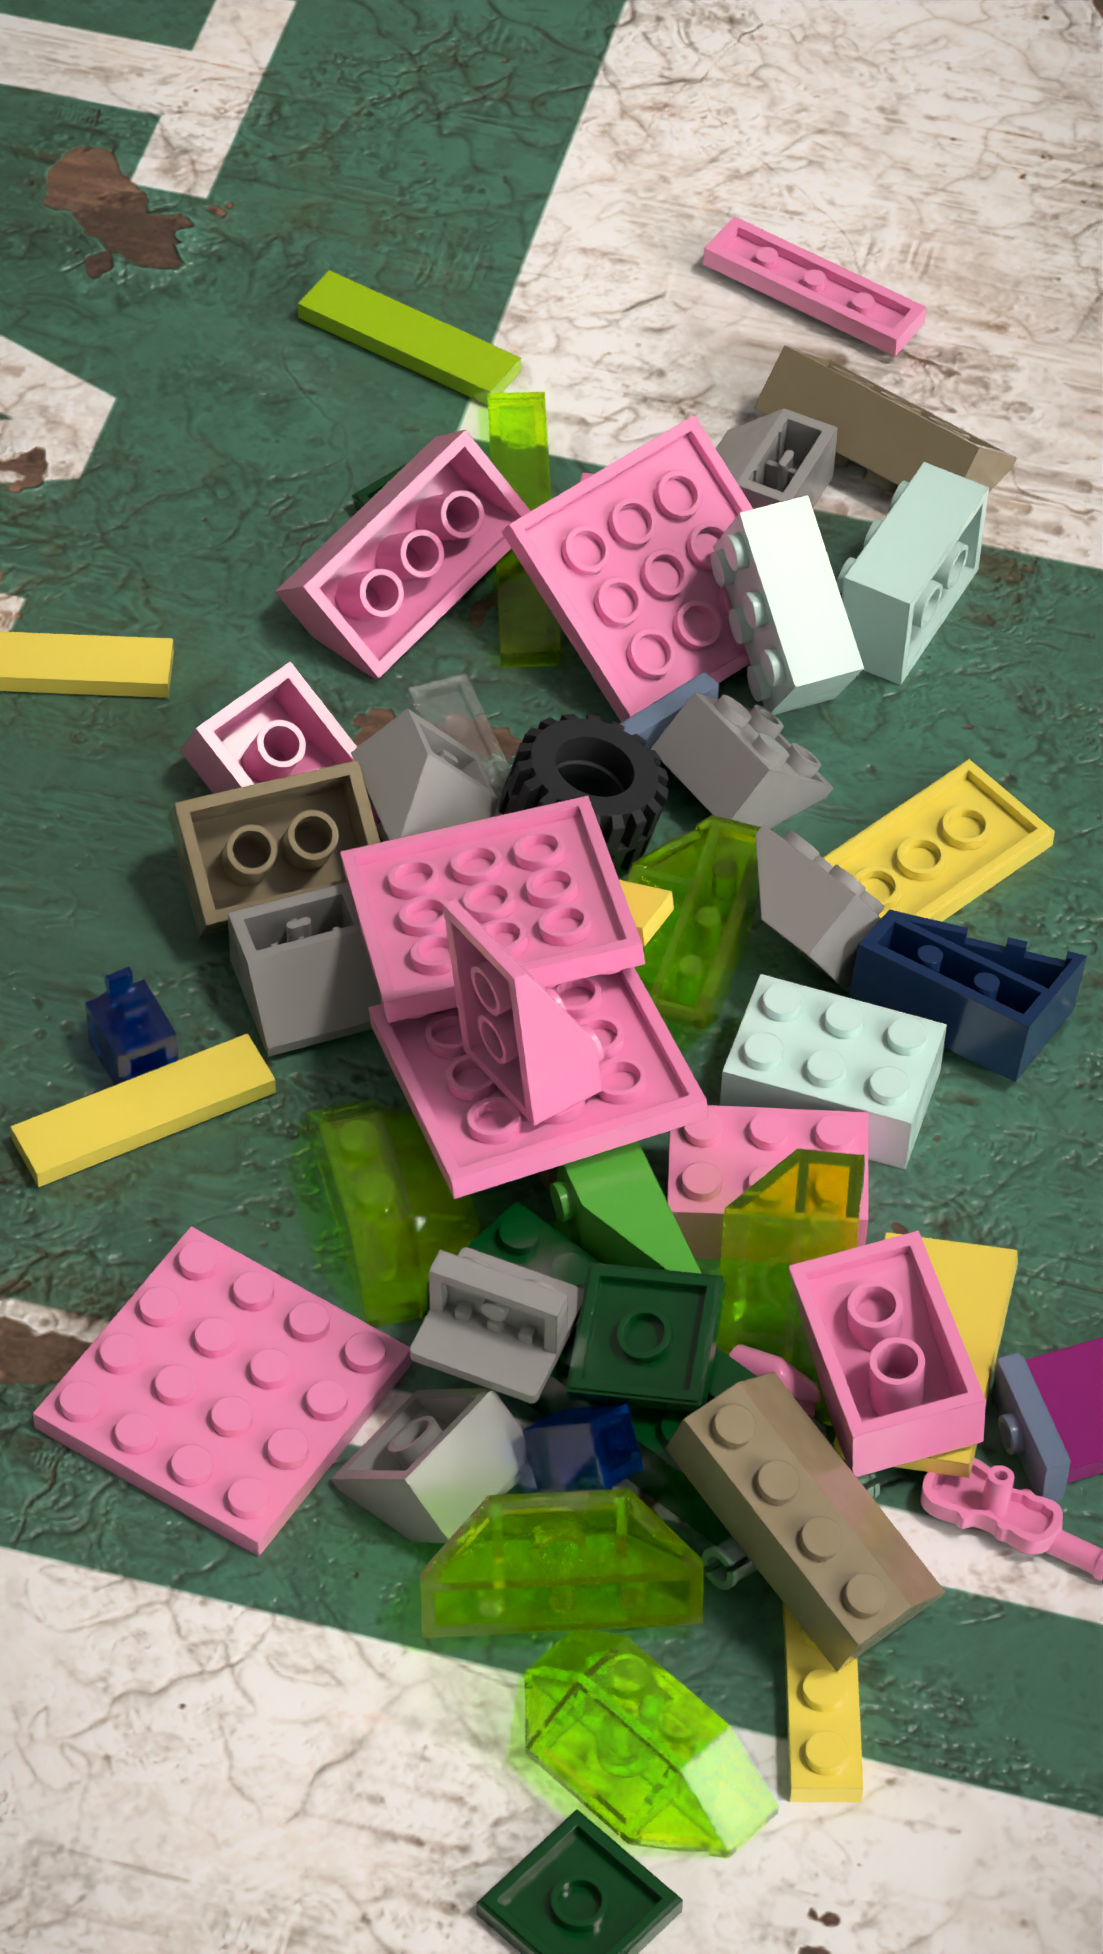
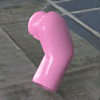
[729,1344,821,1418]

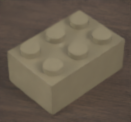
[168,760,380,938]

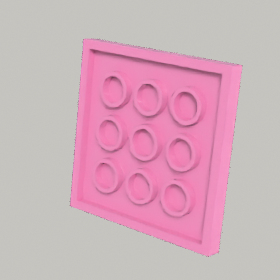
[501,415,753,723]
[340,796,645,1023]
[368,967,708,1199]
[33,1226,412,1557]

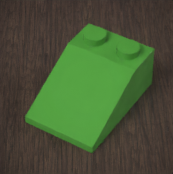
[549,1141,702,1274]

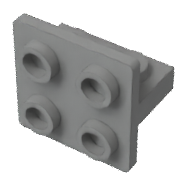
[410,1248,584,1403]

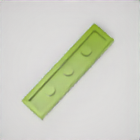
[298,270,521,406]

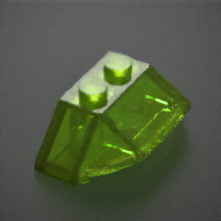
[626,815,773,1029]
[305,1099,480,1328]
[716,1148,865,1425]
[420,1489,704,1638]
[524,1628,779,1858]

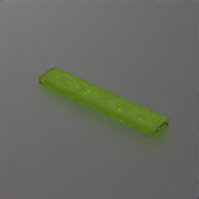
[487,392,561,667]

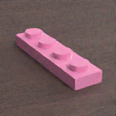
[703,216,926,356]

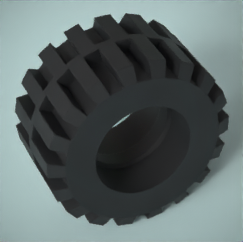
[499,714,669,875]

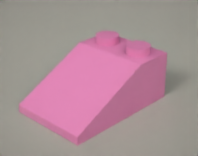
[180,662,381,828]
[443,899,604,1126]
[788,1231,986,1477]

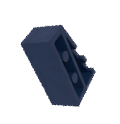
[848,909,1087,1082]

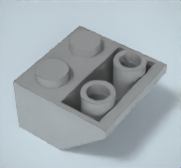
[716,408,838,509]
[651,692,834,835]
[350,708,498,842]
[756,824,885,991]
[228,882,382,1057]

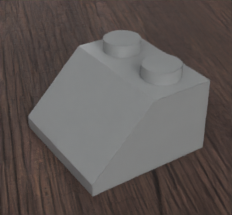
[330,1388,537,1544]

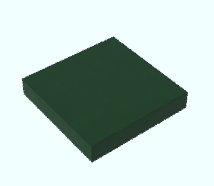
[566,1262,727,1413]
[476,1809,683,1954]

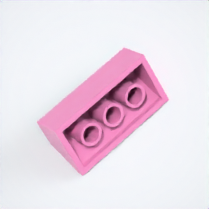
[275,430,531,679]

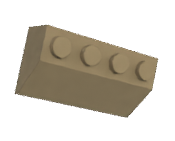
[754,345,1017,493]
[665,1372,946,1672]

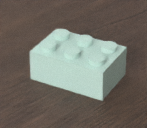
[837,462,989,685]
[711,495,864,715]
[720,974,947,1170]

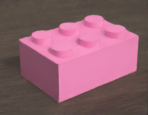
[666,1105,868,1263]

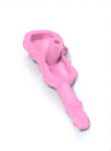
[920,1457,1103,1580]

